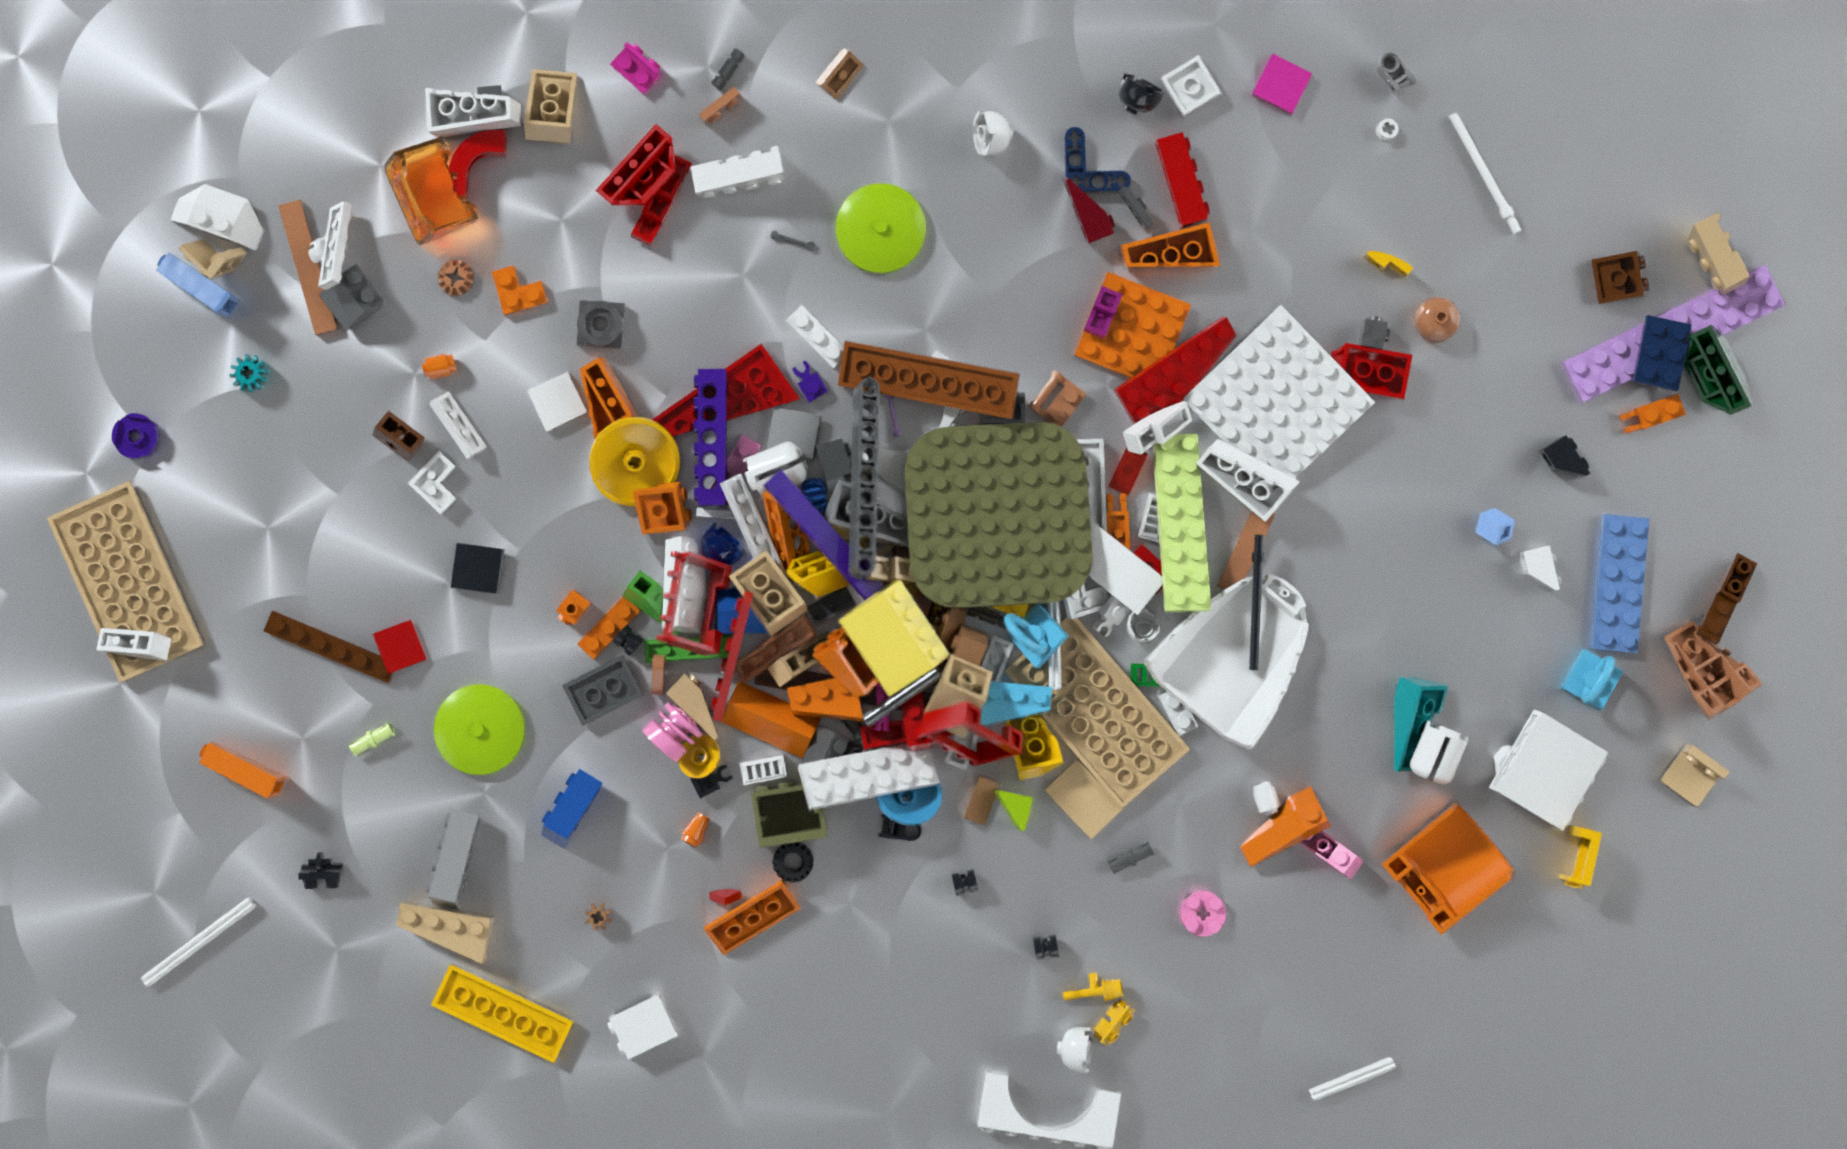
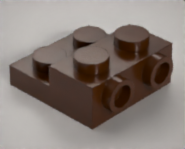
[1591,251,1650,304]

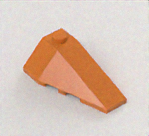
[1240,786,1331,867]

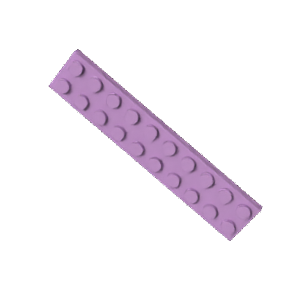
[1562,265,1785,403]

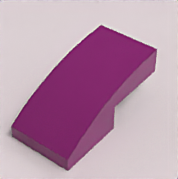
[1083,286,1123,339]

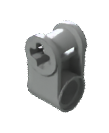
[1376,52,1417,97]

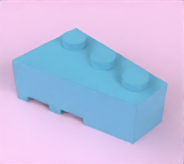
[980,681,1052,727]

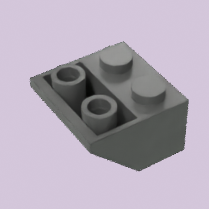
[801,725,864,764]

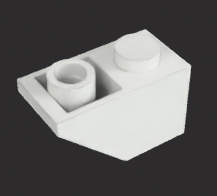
[1519,545,1562,591]

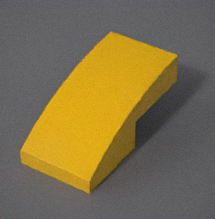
[1364,251,1414,278]

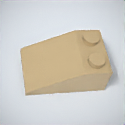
[524,69,577,144]
[729,551,808,637]

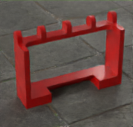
[656,551,733,656]
[915,701,1023,766]

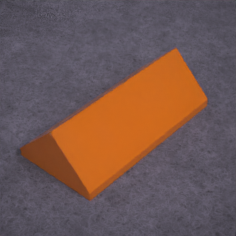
[721,681,821,759]
[703,879,801,955]

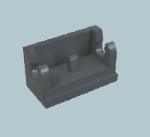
[807,586,856,627]

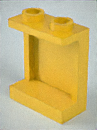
[1559,825,1602,889]

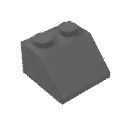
[319,264,383,331]

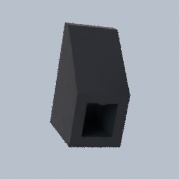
[1539,435,1590,477]

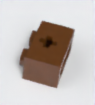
[372,410,425,462]

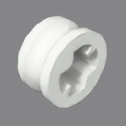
[1376,119,1399,141]

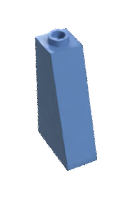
[156,252,241,318]

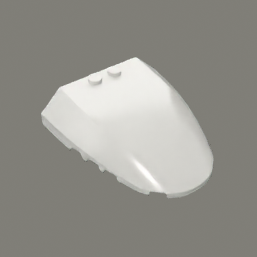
[1143,574,1309,749]

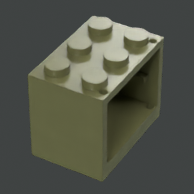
[751,781,829,848]

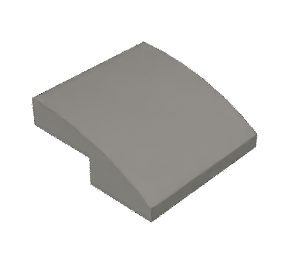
[767,407,822,460]

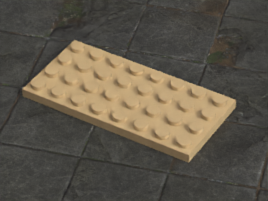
[47,481,205,683]
[1004,617,1191,808]

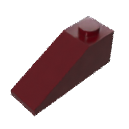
[1063,177,1115,243]

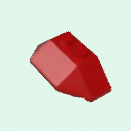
[595,124,676,206]

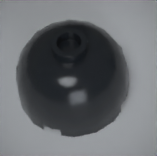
[1118,73,1164,115]

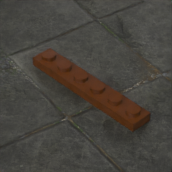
[263,610,394,683]

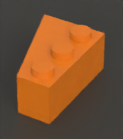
[580,357,638,439]

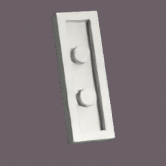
[786,305,844,369]
[429,392,487,459]

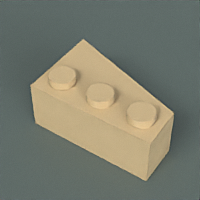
[1687,212,1750,296]

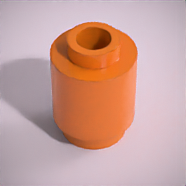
[422,353,456,380]

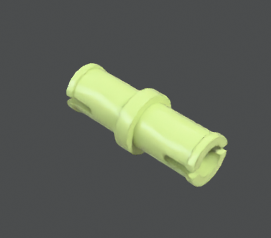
[349,722,396,756]

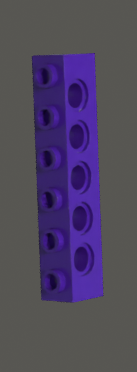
[694,369,727,506]

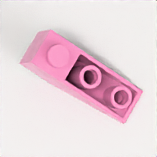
[1300,831,1364,880]

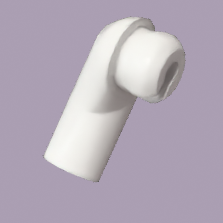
[1493,745,1512,774]

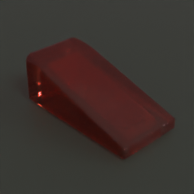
[1108,446,1148,496]

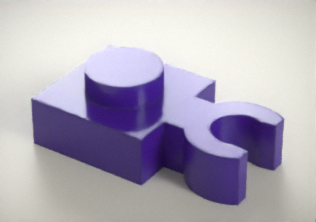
[793,361,828,403]

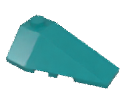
[1394,677,1448,772]

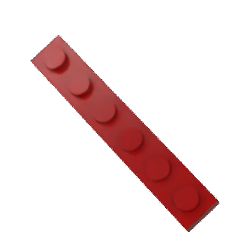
[710,591,753,721]

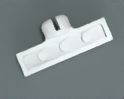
[308,201,351,290]

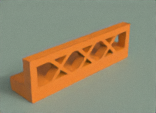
[762,491,810,580]

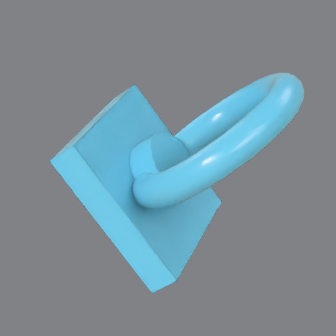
[1004,604,1069,668]
[1561,649,1624,710]

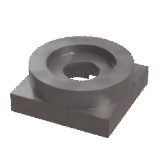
[576,300,625,349]

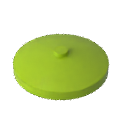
[836,183,926,274]
[434,684,525,775]

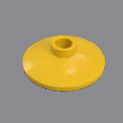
[678,734,720,779]

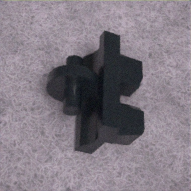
[298,852,343,889]

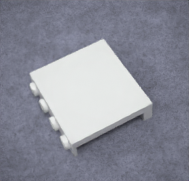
[1489,710,1608,831]

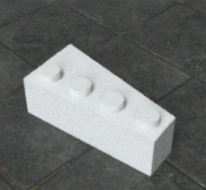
[1196,439,1300,522]

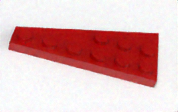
[1114,316,1237,425]
[652,344,800,437]

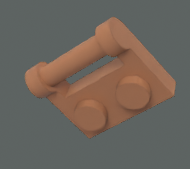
[1027,370,1087,427]

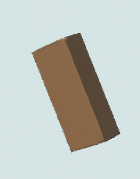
[815,49,864,99]
[935,608,967,654]
[964,775,1000,825]

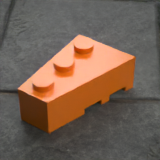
[787,678,864,723]

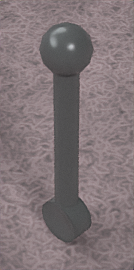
[770,231,815,251]

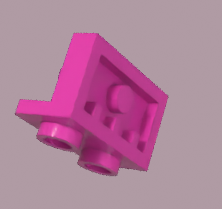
[610,42,662,95]

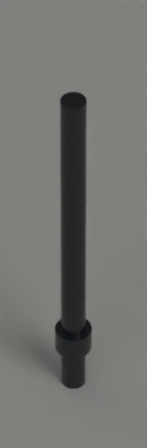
[1249,534,1265,670]

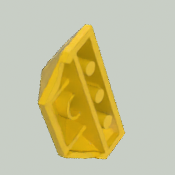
[787,543,866,597]

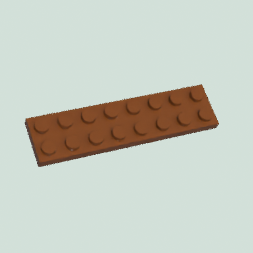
[838,341,1020,419]

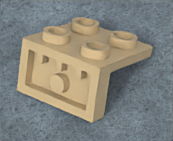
[179,239,247,279]
[1661,744,1730,807]

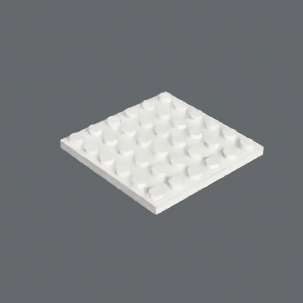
[1183,305,1375,479]

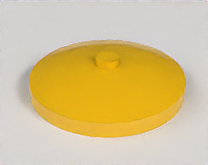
[589,417,680,506]

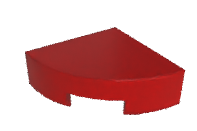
[709,889,741,906]

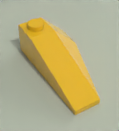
[1005,715,1063,781]

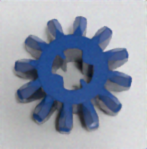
[801,477,829,515]

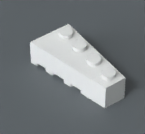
[425,88,522,138]
[690,146,785,199]
[662,536,714,635]

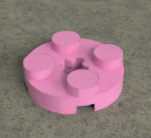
[1180,891,1226,937]

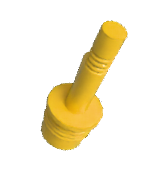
[1063,973,1124,1002]

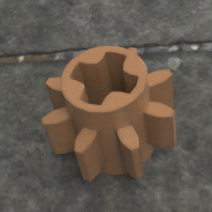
[585,903,613,931]

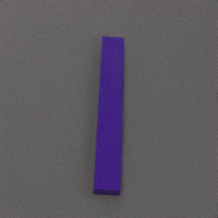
[763,469,884,600]

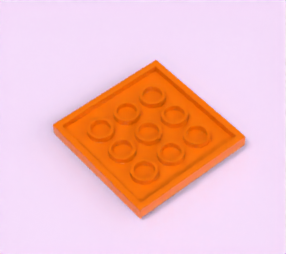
[1074,272,1191,378]

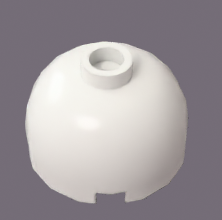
[973,111,1013,156]
[1057,1027,1093,1073]

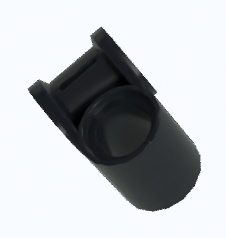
[878,814,923,841]

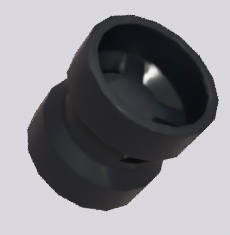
[612,625,644,656]
[951,869,978,896]
[1033,935,1059,960]

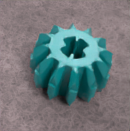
[229,354,269,393]

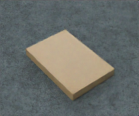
[1044,759,1124,839]

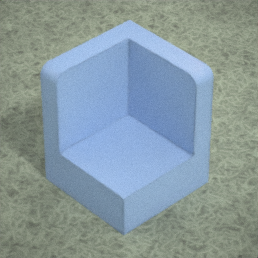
[1476,508,1515,545]

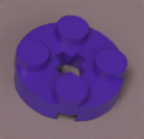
[112,413,159,459]

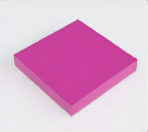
[1252,53,1313,115]

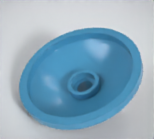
[876,783,942,826]

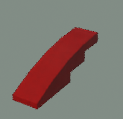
[631,155,692,247]
[860,719,955,749]

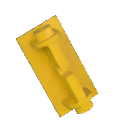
[1093,999,1135,1046]

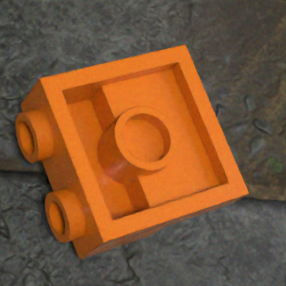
[633,482,692,535]

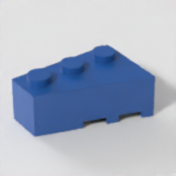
[541,769,603,849]

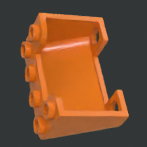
[812,627,879,697]

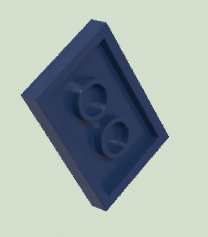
[1632,315,1692,391]

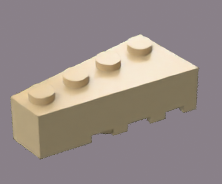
[396,901,494,964]

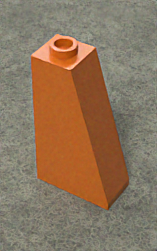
[199,742,287,799]

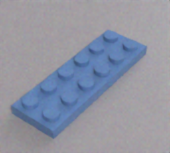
[1591,514,1650,653]

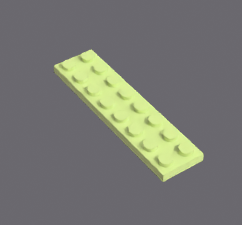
[1152,434,1211,612]

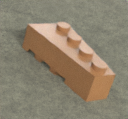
[935,624,988,686]

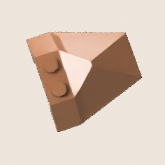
[1664,621,1763,721]

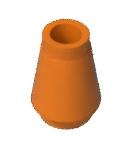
[681,813,710,848]

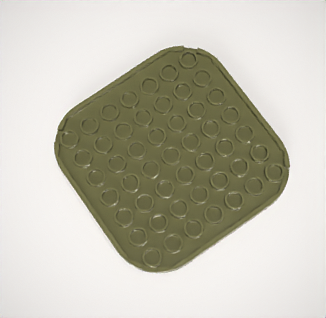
[904,422,1092,608]

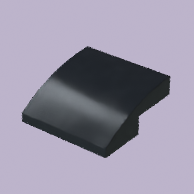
[450,543,505,594]

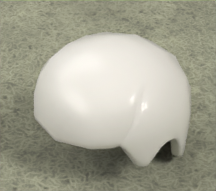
[1126,607,1161,643]

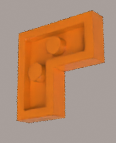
[492,266,548,316]

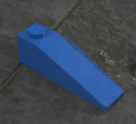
[716,589,807,635]

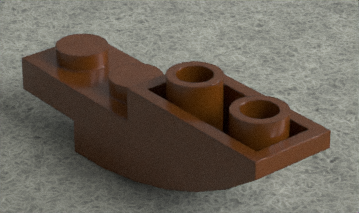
[1696,553,1758,645]

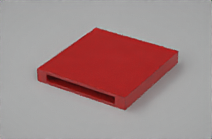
[372,620,427,674]

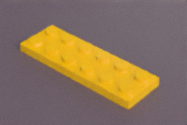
[431,963,574,1063]

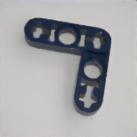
[1064,127,1131,193]

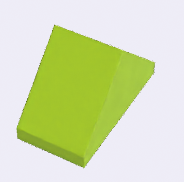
[994,789,1033,831]

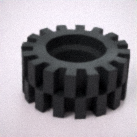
[772,842,814,883]

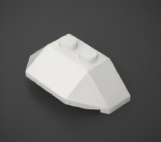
[171,184,264,251]

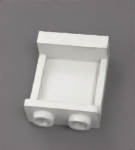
[608,993,679,1059]

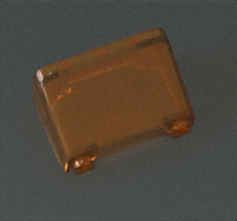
[384,137,479,245]

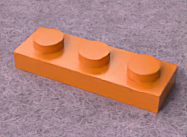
[577,597,641,660]

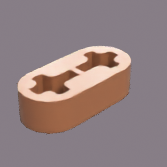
[651,654,666,695]

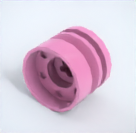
[642,702,703,762]

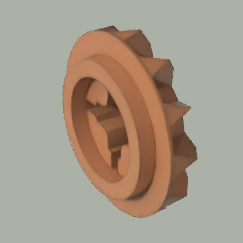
[438,260,474,296]

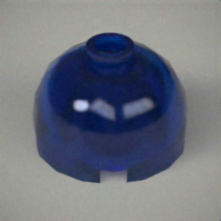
[701,523,746,566]

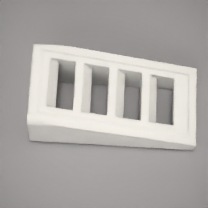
[1137,493,1160,543]
[739,754,788,785]

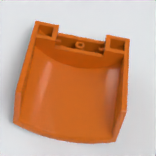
[1382,802,1515,935]

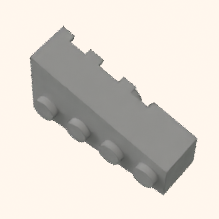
[426,809,481,910]

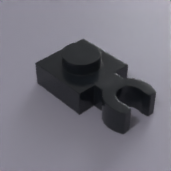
[690,764,733,799]

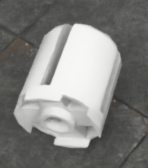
[743,442,808,500]
[1410,720,1469,784]

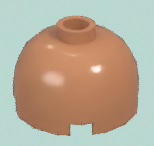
[1414,297,1460,343]

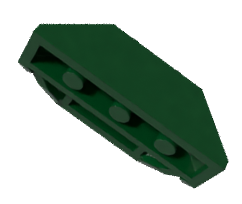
[1684,324,1752,415]

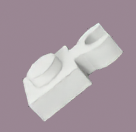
[1093,595,1130,637]

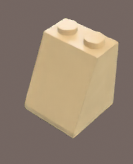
[925,654,993,738]

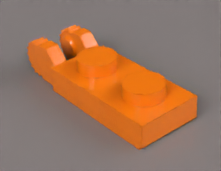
[1619,394,1686,434]
[1106,493,1131,551]

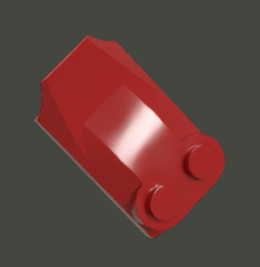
[1331,343,1413,400]

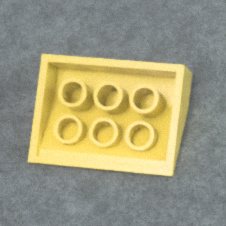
[839,580,950,696]

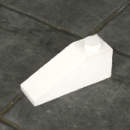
[96,628,172,660]

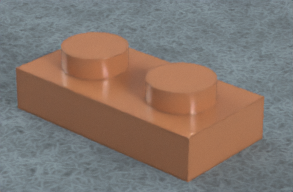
[699,87,741,125]

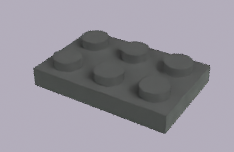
[562,655,644,726]

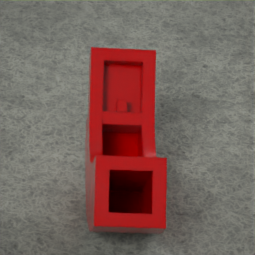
[448,130,508,200]

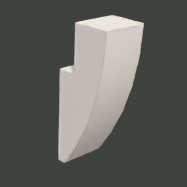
[1123,401,1192,455]

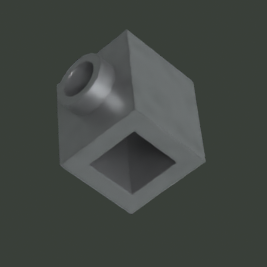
[1358,316,1390,349]

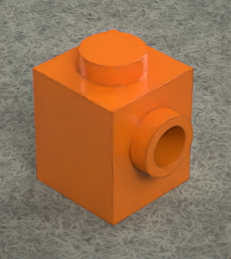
[556,589,593,626]

